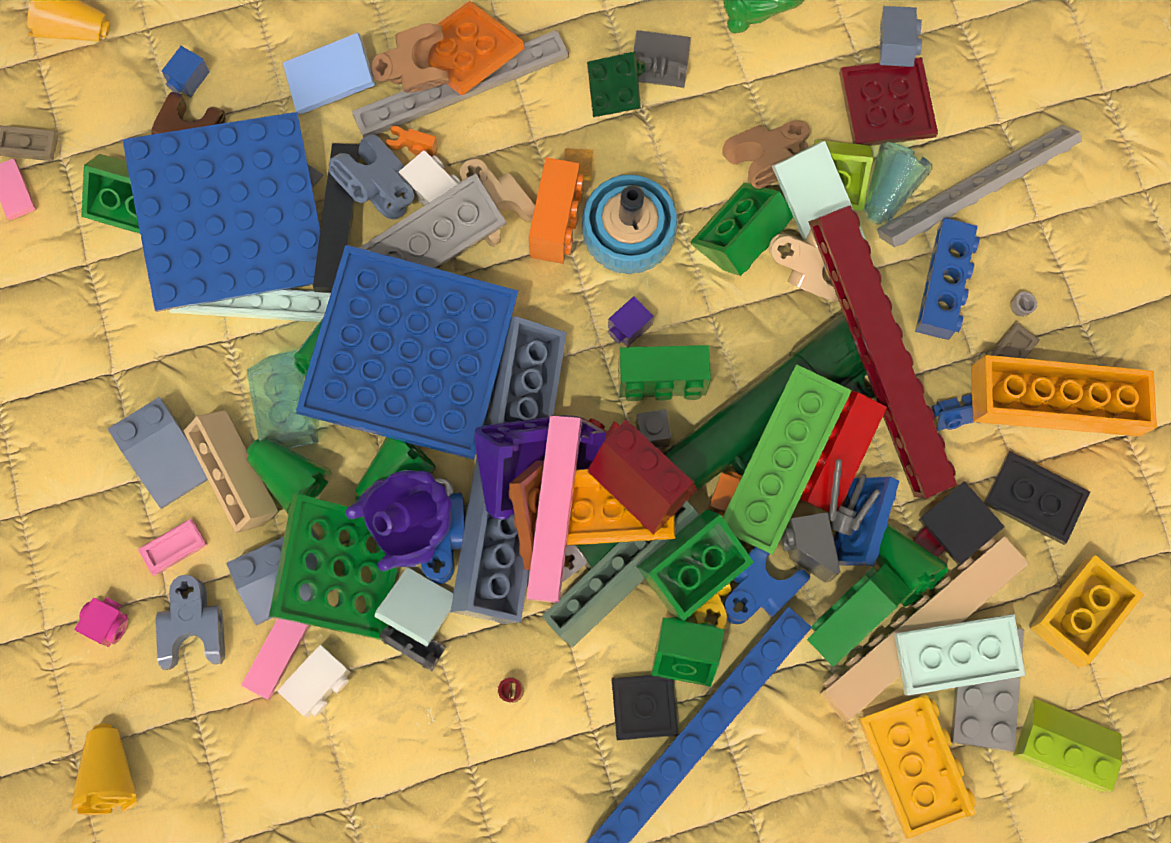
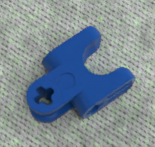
[421,492,466,585]
[723,547,811,625]

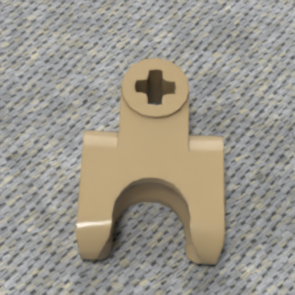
[460,159,535,247]
[769,229,838,302]

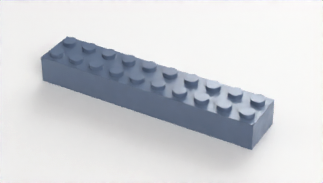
[450,316,567,624]

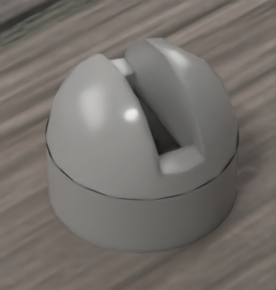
[1011,292,1037,317]

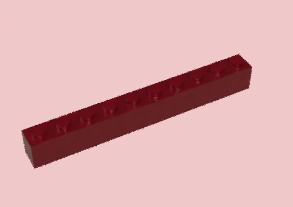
[808,205,957,499]

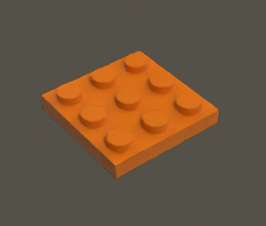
[428,1,525,96]

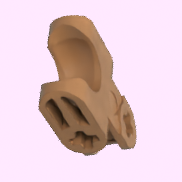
[371,23,449,93]
[722,121,810,189]

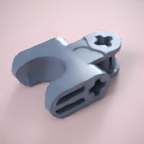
[329,134,414,220]
[156,575,225,670]

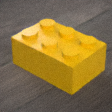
[1030,555,1144,668]

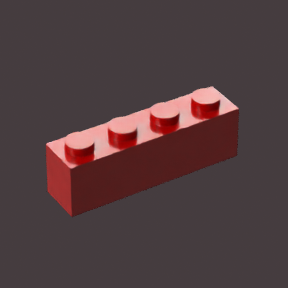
[800,391,887,512]

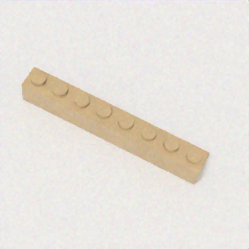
[820,536,1029,722]

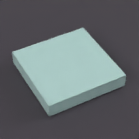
[375,567,453,647]

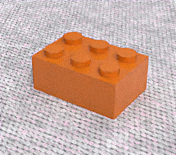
[529,157,584,264]

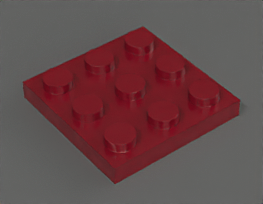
[839,57,938,146]

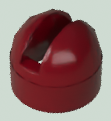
[498,677,524,703]

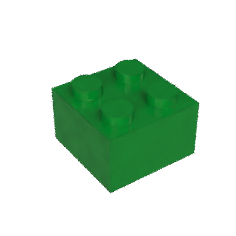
[651,617,724,687]

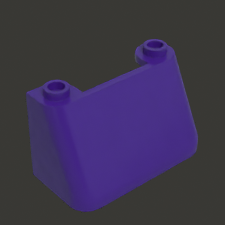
[474,415,606,519]

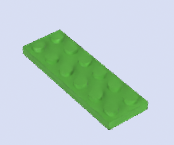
[722,364,852,555]

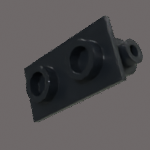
[379,625,446,672]

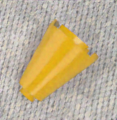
[27,0,111,41]
[71,724,137,815]

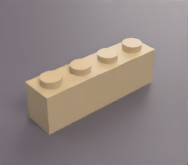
[183,410,279,533]

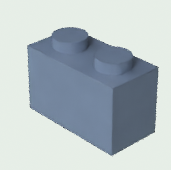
[880,6,922,67]

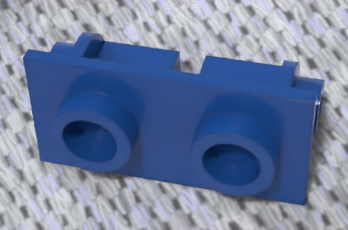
[932,394,978,431]

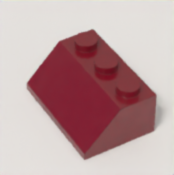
[587,420,697,535]

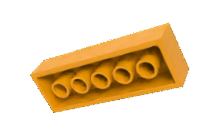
[971,355,1157,436]

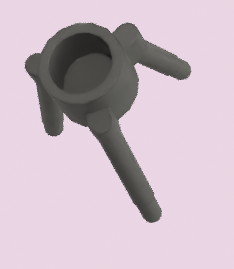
[828,459,880,536]

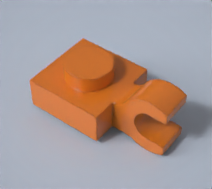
[386,126,438,157]

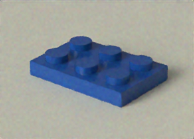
[834,476,899,566]

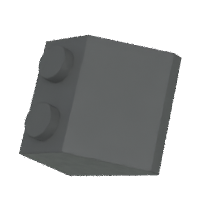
[781,512,840,583]

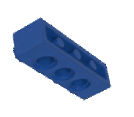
[915,218,980,340]

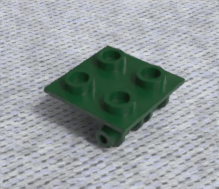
[587,51,646,118]

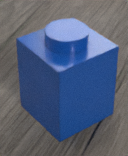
[161,46,210,97]

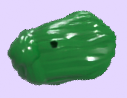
[724,0,805,34]

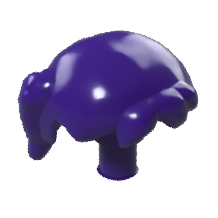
[345,470,452,571]

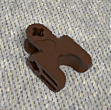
[151,92,226,135]

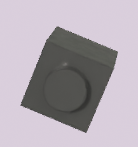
[635,409,671,448]

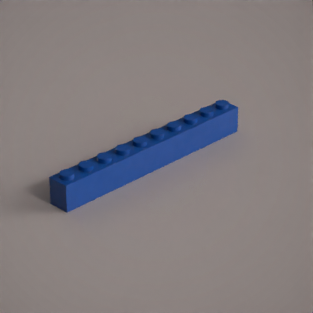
[586,607,811,843]

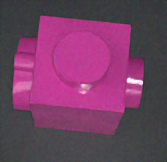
[74,597,129,647]

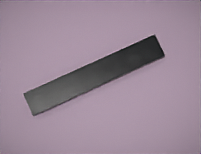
[313,143,360,293]

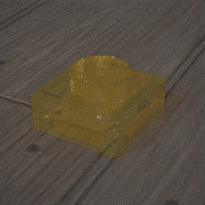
[564,148,593,180]

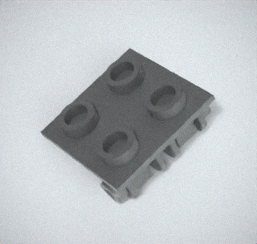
[634,30,691,88]

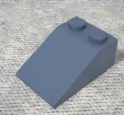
[108,397,208,509]

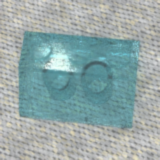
[247,350,320,449]

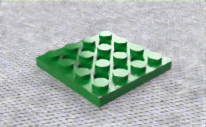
[269,494,397,640]

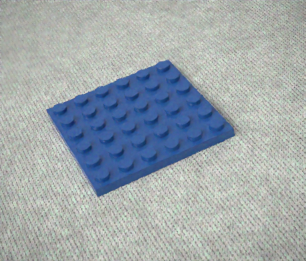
[122,112,320,312]
[296,245,518,460]

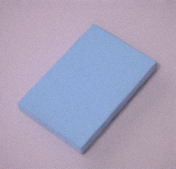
[283,33,375,115]

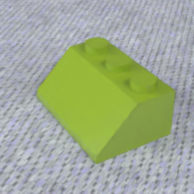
[1013,698,1122,792]

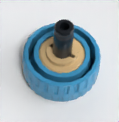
[582,175,677,274]

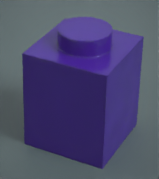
[608,296,654,347]

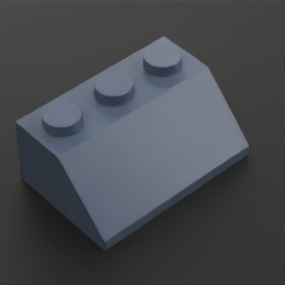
[226,527,333,625]

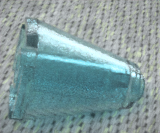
[864,142,933,225]

